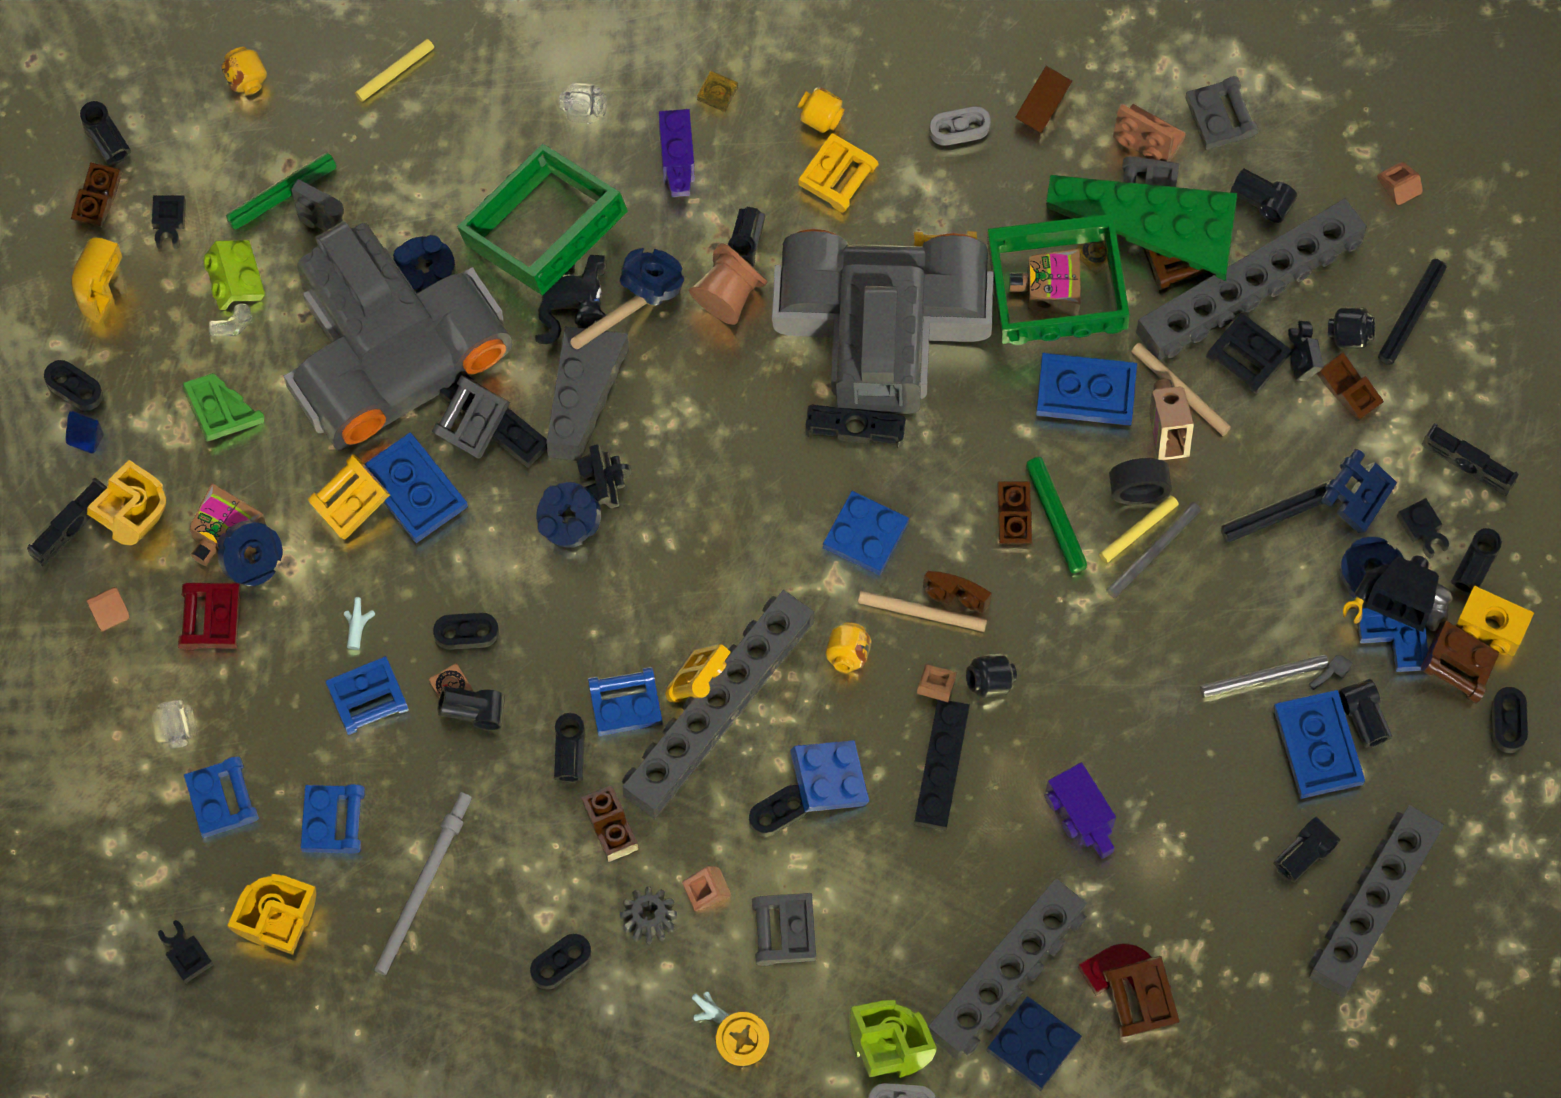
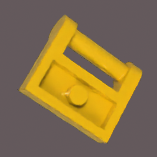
[798,133,879,213]
[307,454,390,539]
[665,644,731,703]

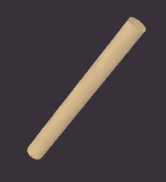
[571,295,647,349]
[1131,342,1231,436]
[858,591,987,632]

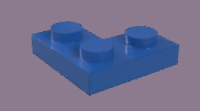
[1356,608,1428,672]

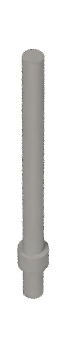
[374,792,472,975]

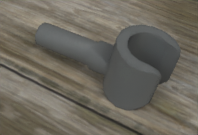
[1309,655,1352,690]

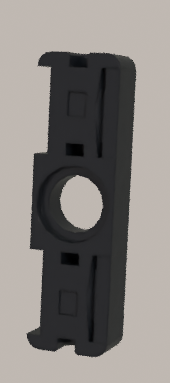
[805,404,906,448]
[1422,423,1519,496]
[27,478,107,566]

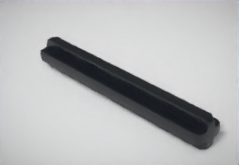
[1378,258,1447,365]
[1221,481,1329,542]

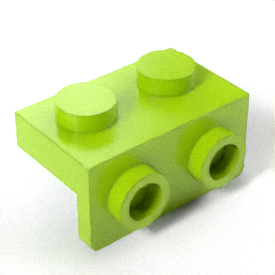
[204,240,265,310]

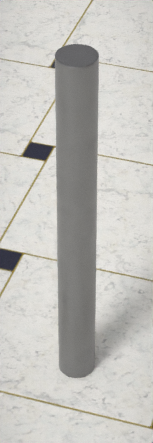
[1106,502,1201,598]
[1200,654,1329,698]

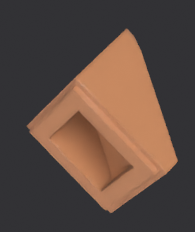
[1377,162,1423,205]
[87,587,130,631]
[682,866,731,911]

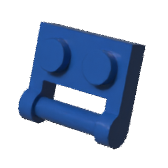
[325,656,409,736]
[588,667,663,736]
[184,756,259,838]
[301,784,365,854]

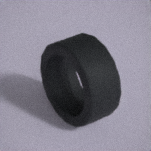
[1109,458,1172,505]

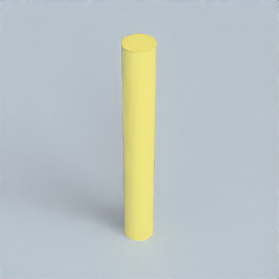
[355,39,434,102]
[1099,495,1179,563]

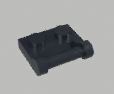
[1206,313,1292,394]

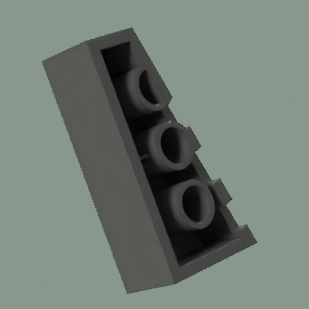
[547,326,629,461]

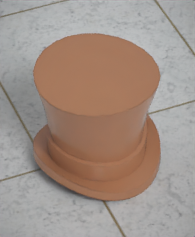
[689,243,768,325]

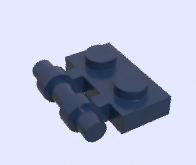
[1321,449,1397,533]

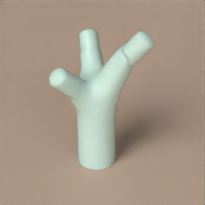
[344,597,375,650]
[692,992,729,1024]

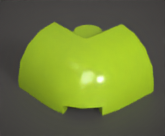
[849,1000,937,1078]

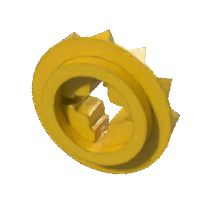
[715,1011,769,1066]

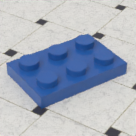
[1036,353,1137,426]
[365,432,468,543]
[1273,690,1365,799]

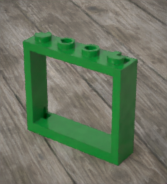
[457,144,628,296]
[987,214,1130,345]

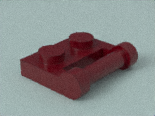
[178,583,241,650]

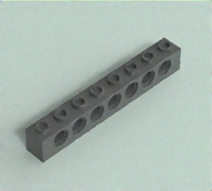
[1136,198,1367,360]
[622,589,814,819]

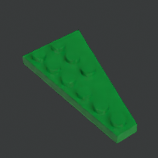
[1046,175,1237,281]

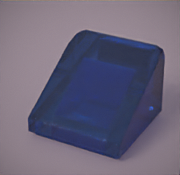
[65,411,104,453]

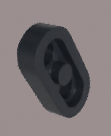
[44,360,103,411]
[433,613,499,650]
[1492,687,1528,753]
[749,785,808,837]
[530,934,591,990]

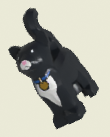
[535,255,607,345]

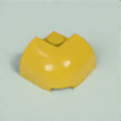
[71,237,122,323]
[87,460,166,546]
[227,874,317,955]

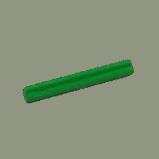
[226,153,336,230]
[1026,457,1087,574]

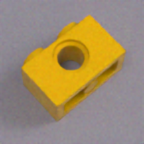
[1456,586,1534,656]

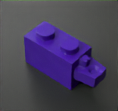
[659,109,695,197]
[1044,762,1116,859]

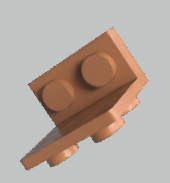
[1113,104,1186,162]

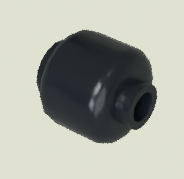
[1328,307,1375,349]
[966,653,1017,698]

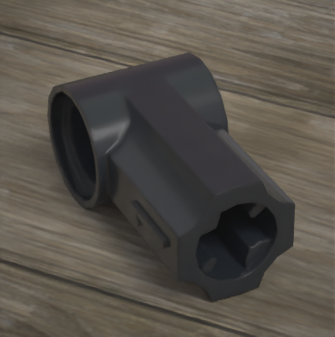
[80,101,131,165]
[1230,168,1298,223]
[728,206,766,267]
[1451,528,1502,594]
[1339,679,1392,748]
[437,686,505,730]
[554,712,586,782]
[1273,816,1341,883]

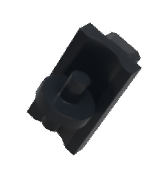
[577,444,632,509]

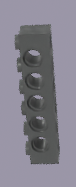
[1309,805,1444,998]
[928,878,1087,1061]

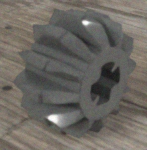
[620,886,677,945]

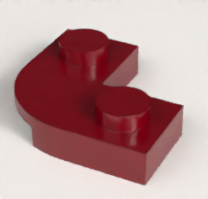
[1078,943,1171,1002]

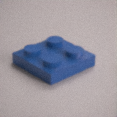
[823,491,909,576]
[790,740,869,812]

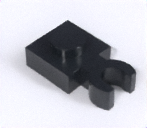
[151,195,186,249]
[1288,321,1324,381]
[1397,498,1449,559]
[158,920,213,984]

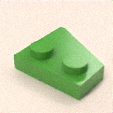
[183,373,264,442]

